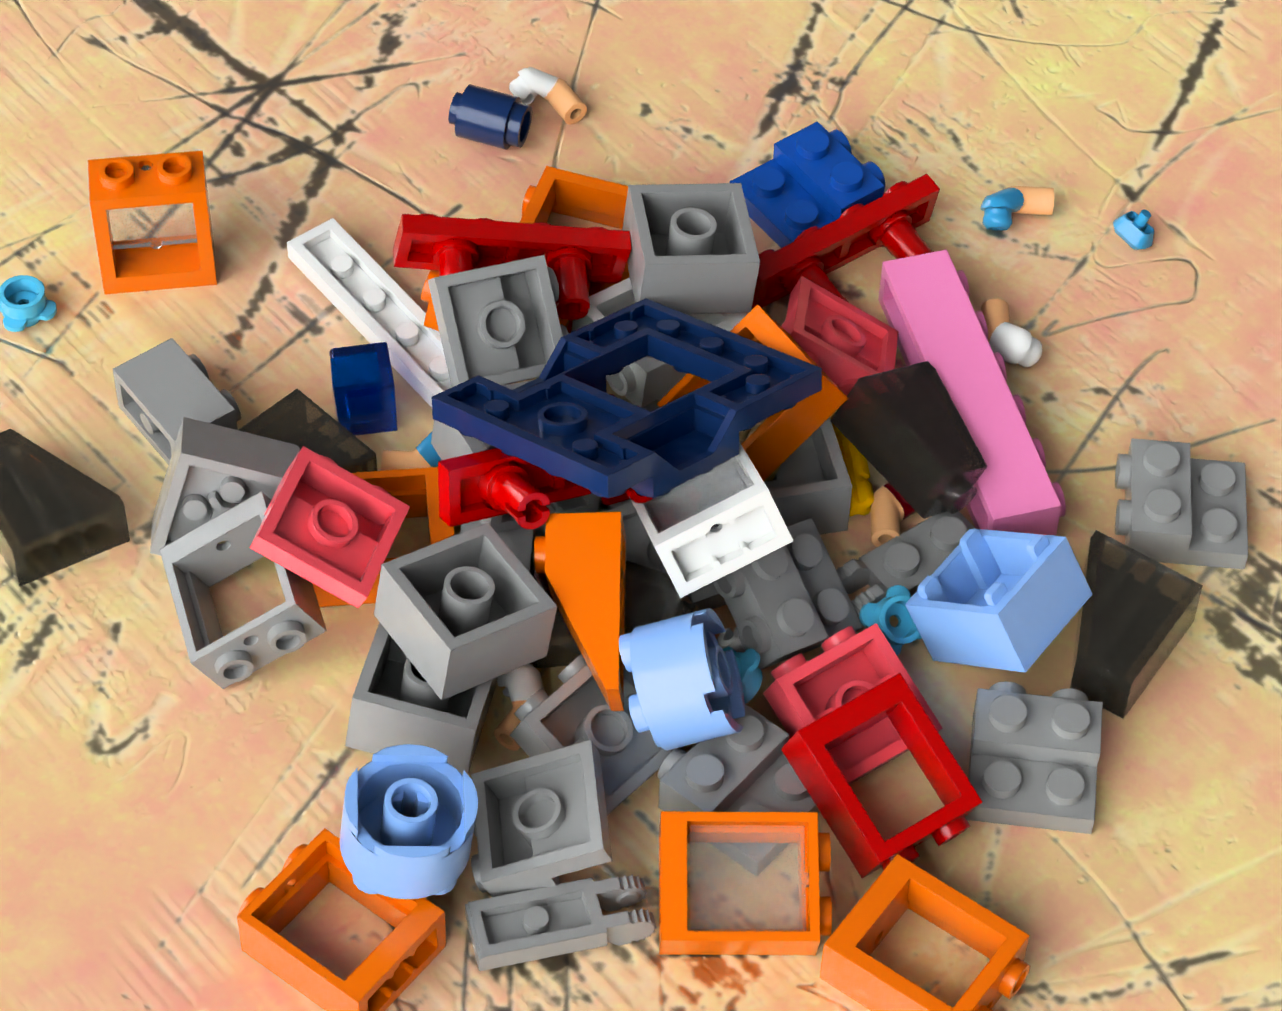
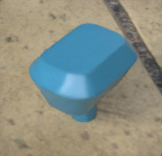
[1113,209,1154,250]

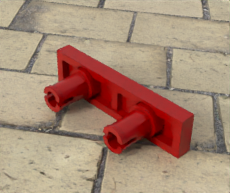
[751,174,940,310]
[393,214,631,320]
[438,448,653,530]

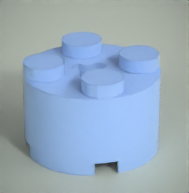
[619,608,745,750]
[340,744,478,899]

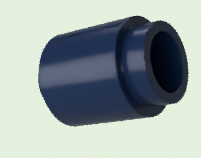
[448,84,532,149]

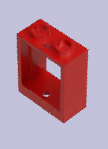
[781,673,983,879]

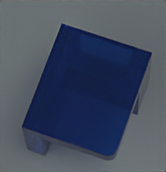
[329,342,397,438]

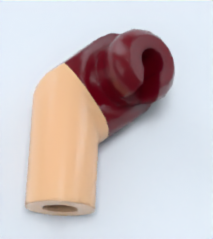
[871,471,931,547]

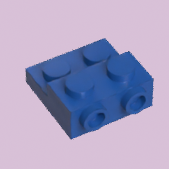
[730,122,886,248]

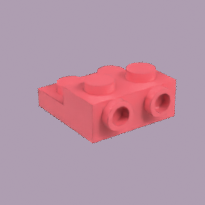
[782,276,899,420]
[249,446,410,609]
[763,623,943,785]

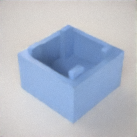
[905,528,1093,673]

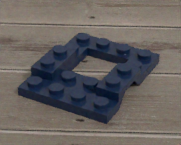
[432,298,822,499]

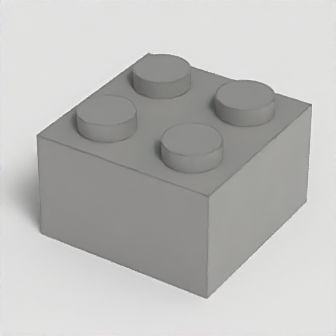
[622,183,760,314]
[374,522,557,701]
[345,622,497,775]

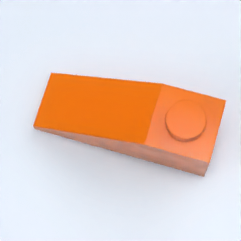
[534,512,626,711]

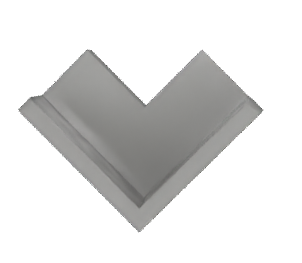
[150,417,300,556]
[764,417,852,535]

